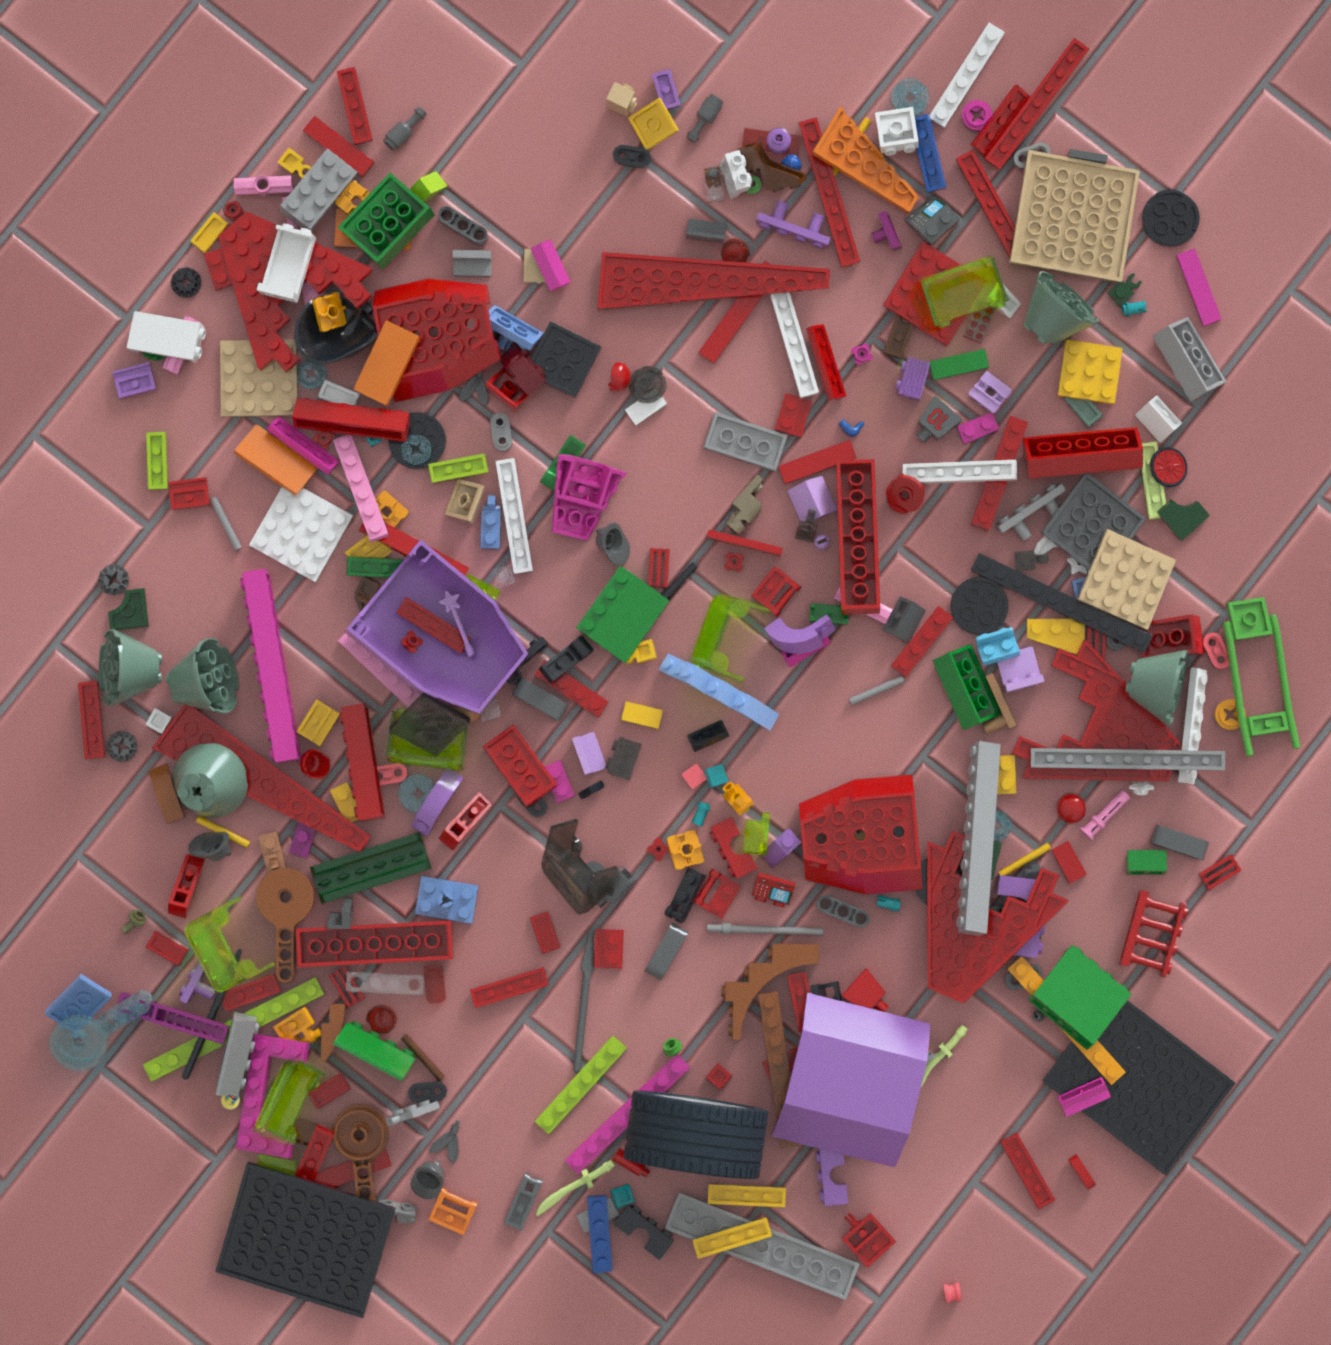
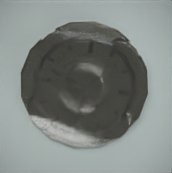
[628,366,667,404]

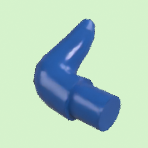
[839,419,864,437]

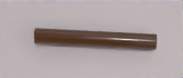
[401,1033,445,1082]

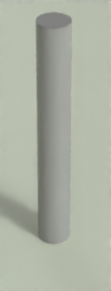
[210,497,242,551]
[849,676,905,705]

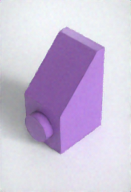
[760,828,801,868]

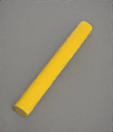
[196,816,251,848]
[998,842,1051,876]

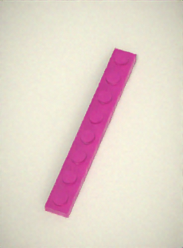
[565,1054,690,1174]

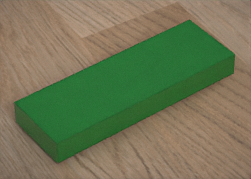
[929,349,989,381]
[346,556,404,578]

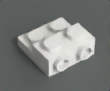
[875,107,919,156]
[719,150,752,199]

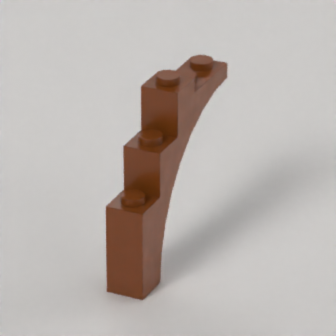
[721,944,819,1040]

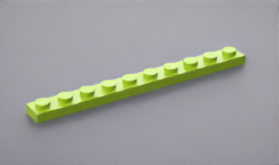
[143,977,325,1082]

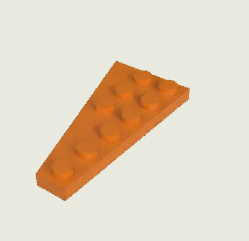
[811,105,919,214]

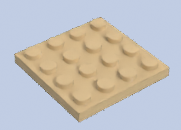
[220,339,298,417]
[1077,529,1176,630]

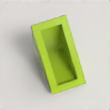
[410,171,448,203]

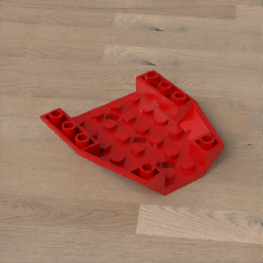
[373,278,501,402]
[799,775,922,894]

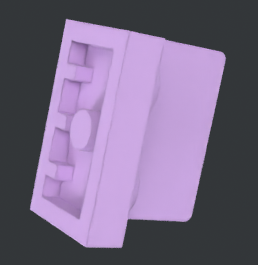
[997,646,1045,693]

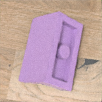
[572,732,607,776]

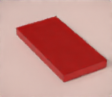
[482,724,558,808]

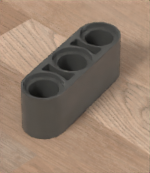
[438,206,488,246]
[512,677,569,722]
[1150,825,1209,861]
[816,895,870,928]
[645,923,689,980]

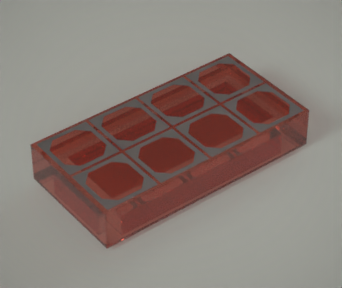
[963,301,996,344]

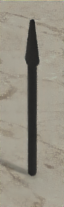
[182,949,242,1080]

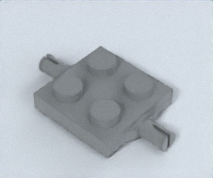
[385,1100,440,1126]

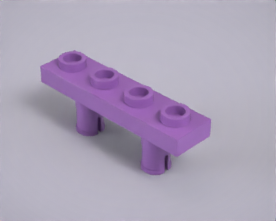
[756,200,831,249]
[179,931,234,1004]

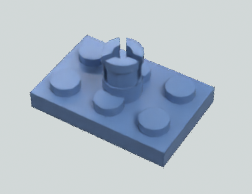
[489,305,544,351]
[415,876,479,924]
[45,974,112,1034]

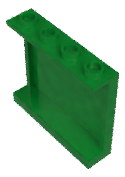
[1027,945,1132,1050]

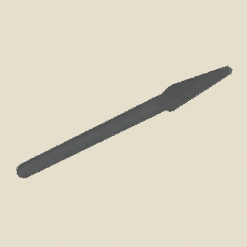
[573,933,594,1073]

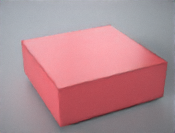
[681,763,707,790]

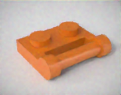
[428,1187,478,1235]

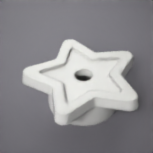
[1067,558,1087,575]
[1129,781,1154,795]

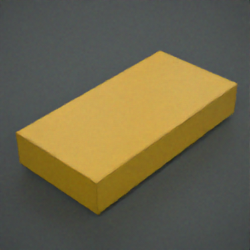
[190,212,229,253]
[621,701,663,729]

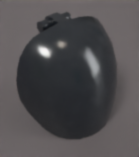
[294,295,378,364]

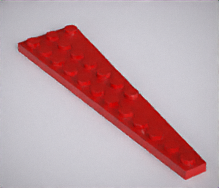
[597,252,830,310]
[152,705,372,852]

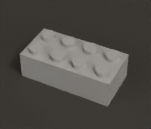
[279,148,357,231]

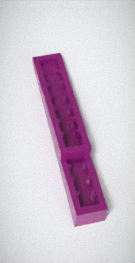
[115,992,230,1044]

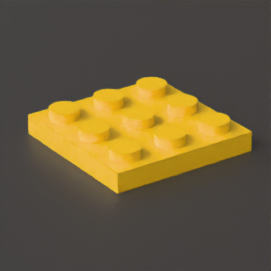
[1057,339,1123,405]

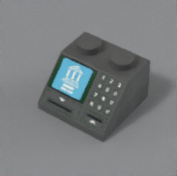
[904,195,959,246]

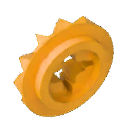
[1215,699,1246,730]

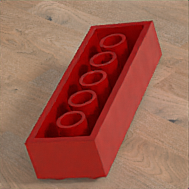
[1023,427,1143,478]

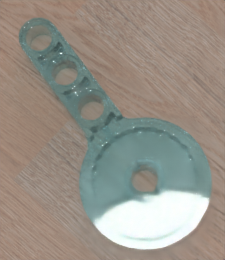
[49,990,152,1071]

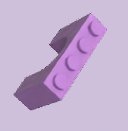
[998,875,1045,958]

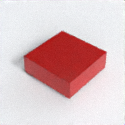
[706,1063,732,1090]

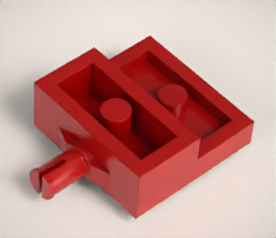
[842,1212,896,1268]

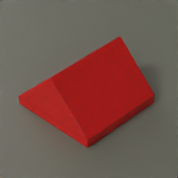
[485,367,529,413]

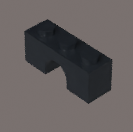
[614,1204,674,1260]

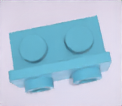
[975,627,1020,666]

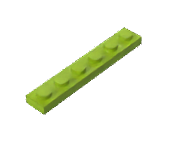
[534,1036,627,1134]

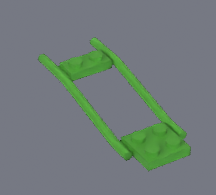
[1222,597,1301,757]

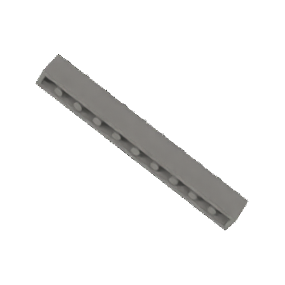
[956,741,1001,936]

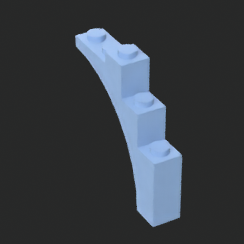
[659,654,779,731]

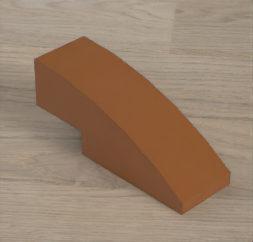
[148,764,186,824]
[321,1004,346,1062]

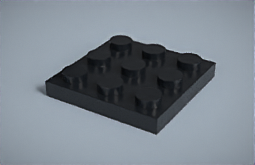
[531,321,602,398]

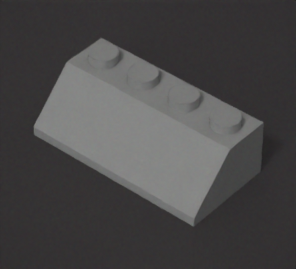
[1153,317,1226,401]
[215,1012,260,1096]

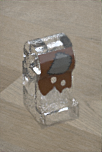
[704,165,725,203]

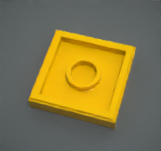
[628,98,679,151]

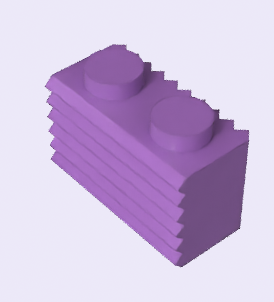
[895,357,930,401]

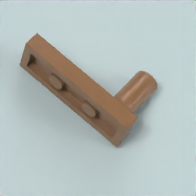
[983,673,1017,735]

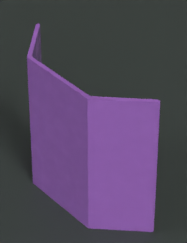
[771,993,930,1167]

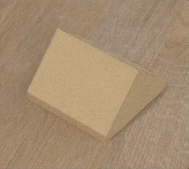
[445,479,486,525]

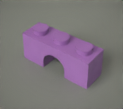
[815,1149,848,1206]

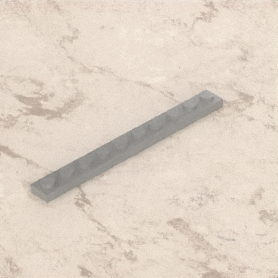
[1030,748,1225,771]

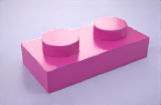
[956,412,999,444]
[545,760,575,803]

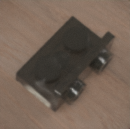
[605,737,642,781]

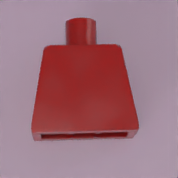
[841,968,889,1012]

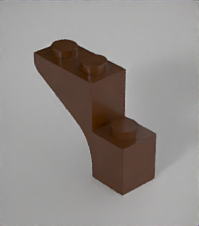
[737,142,807,192]

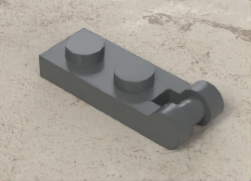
[504,1173,543,1231]

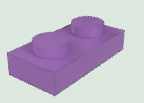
[652,69,681,110]

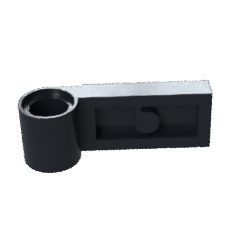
[539,635,594,683]
[506,637,549,685]

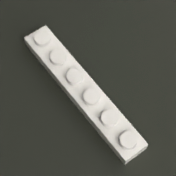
[930,23,1005,128]
[770,293,819,399]
[496,458,533,574]
[903,460,1017,484]
[1178,668,1208,785]

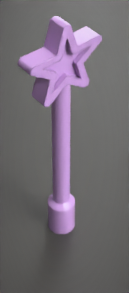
[439,591,475,656]

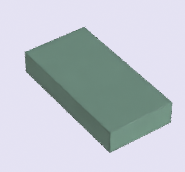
[1064,397,1103,428]

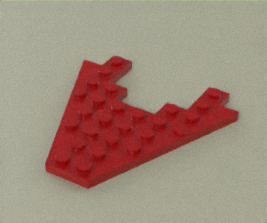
[218,211,373,373]
[1012,640,1182,782]
[927,831,1069,1003]

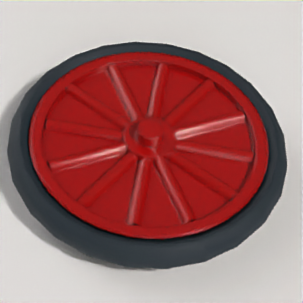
[1150,447,1188,487]

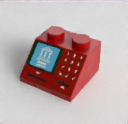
[752,872,796,908]

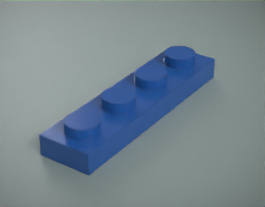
[915,114,947,193]
[587,1194,612,1273]

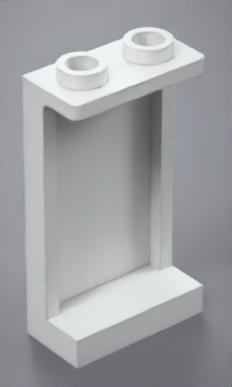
[257,223,316,303]
[126,311,206,363]

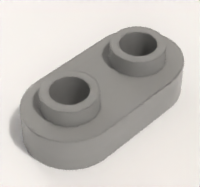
[1013,142,1051,169]
[490,413,512,452]

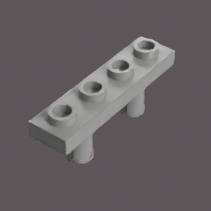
[995,483,1066,541]

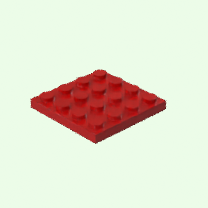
[882,241,987,346]

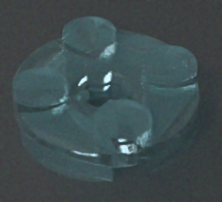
[891,78,929,117]
[399,774,435,813]

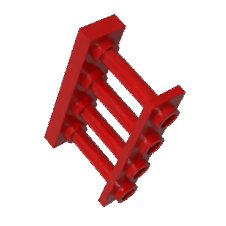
[1119,890,1188,977]

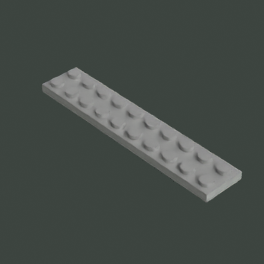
[665,1192,860,1300]

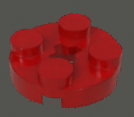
[886,474,925,514]

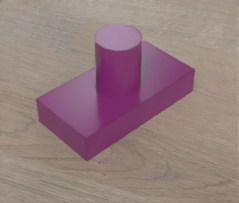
[871,211,902,251]
[289,822,316,858]

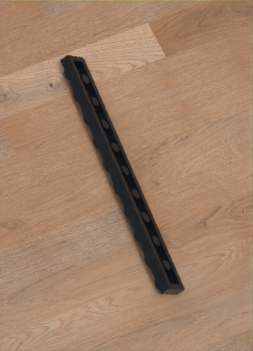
[971,553,1153,653]

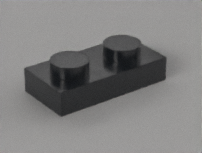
[687,720,730,752]

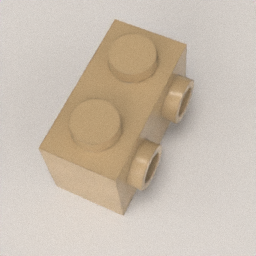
[606,82,637,117]

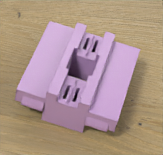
[968,371,1013,414]

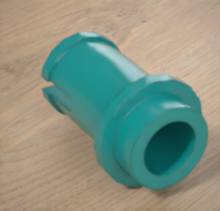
[1121,301,1147,317]
[691,801,711,827]
[876,895,901,913]

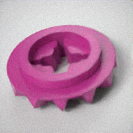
[962,100,992,131]

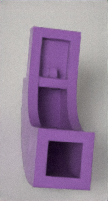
[764,614,835,654]
[411,768,464,836]

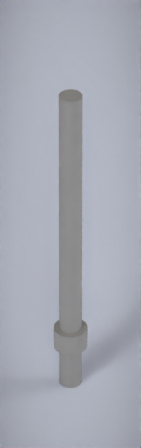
[707,923,823,936]

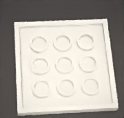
[249,487,354,582]

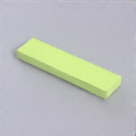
[1141,441,1166,520]

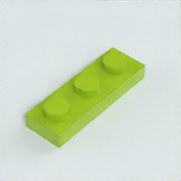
[146,432,168,490]
[428,453,489,484]

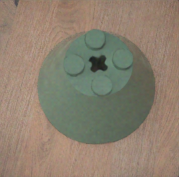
[1023,271,1099,344]
[99,629,162,706]
[165,638,239,714]
[1125,650,1189,726]
[173,743,248,818]

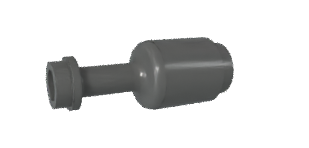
[686,94,723,143]
[383,107,427,151]

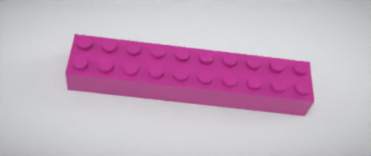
[240,569,301,764]

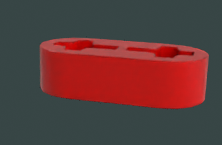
[1068,1154,1096,1190]

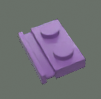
[112,362,157,399]

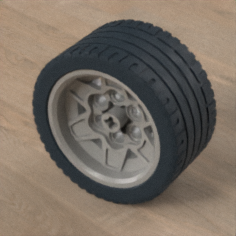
[623,1091,769,1179]

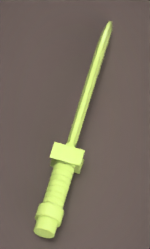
[921,1025,968,1087]
[536,1160,615,1216]

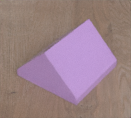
[787,476,837,526]

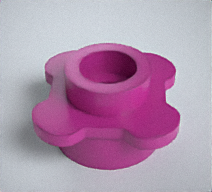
[851,343,873,365]

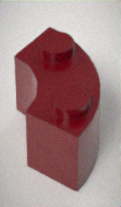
[500,343,546,396]

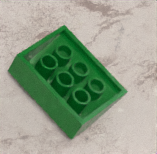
[338,173,435,270]
[576,565,670,664]
[333,1020,417,1081]

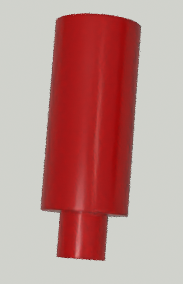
[612,1148,650,1177]

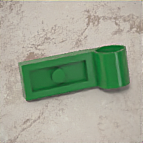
[540,434,587,492]

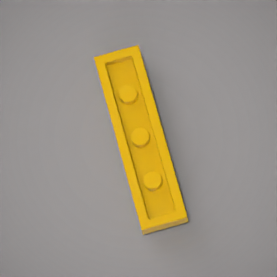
[708,1184,786,1207]
[692,1217,772,1259]

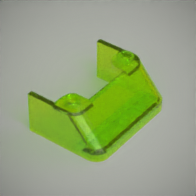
[692,594,770,683]
[185,896,275,992]
[253,1060,327,1145]

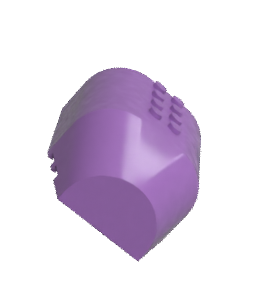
[344,540,528,714]

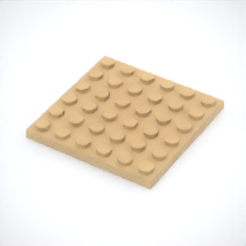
[1009,150,1140,283]

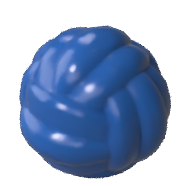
[781,154,802,170]

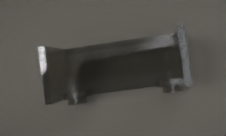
[541,819,618,915]

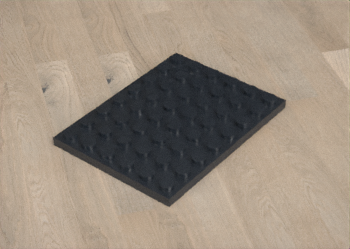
[1042,1000,1235,1175]
[215,1161,396,1318]

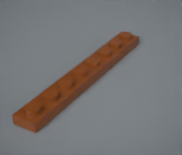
[758,991,800,1148]

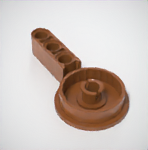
[256,868,314,983]
[331,1104,389,1201]

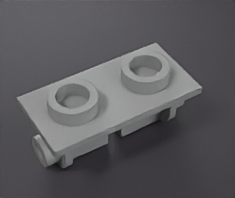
[379,1199,417,1224]

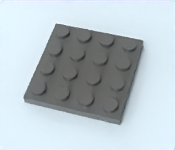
[1041,473,1146,571]

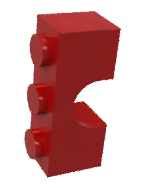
[709,817,758,879]

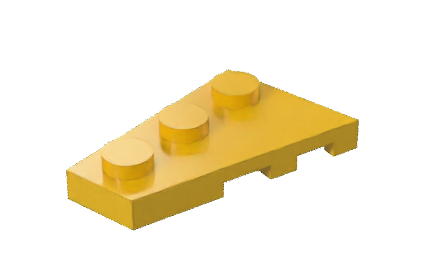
[1026,619,1085,655]

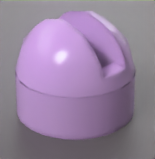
[814,534,830,550]

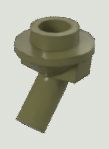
[120,910,147,934]

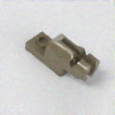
[726,474,763,536]

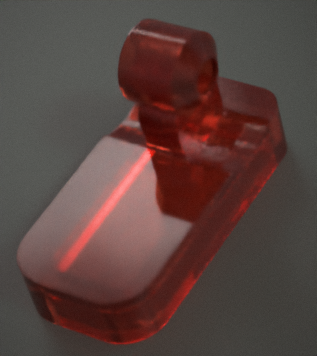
[423,964,446,1003]

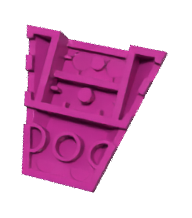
[552,454,627,541]

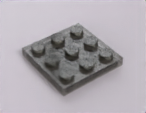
[389,693,470,756]

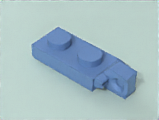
[480,495,501,549]

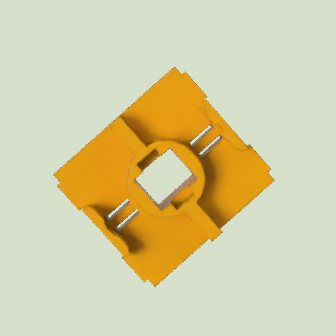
[335,180,370,215]
[312,292,347,332]
[375,490,409,528]
[666,830,704,870]

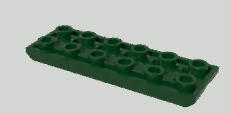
[310,832,432,904]

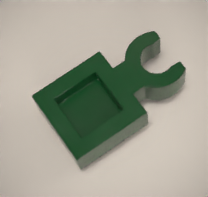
[1107,273,1142,307]

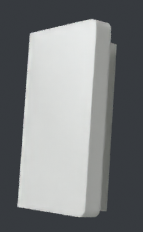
[1135,395,1182,443]

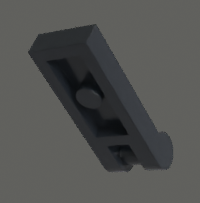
[665,867,706,923]

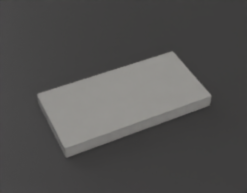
[703,412,788,472]

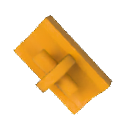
[722,782,755,816]

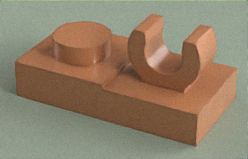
[258,832,287,873]

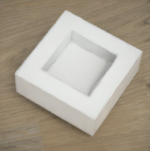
[145,708,172,734]

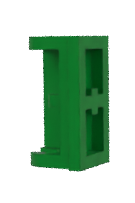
[809,603,849,626]
[1126,850,1167,875]

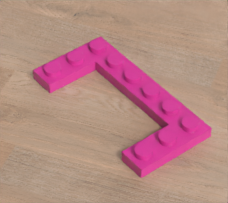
[236,1034,310,1159]

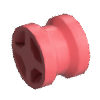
[943,1282,962,1304]

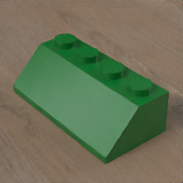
[932,644,1002,730]

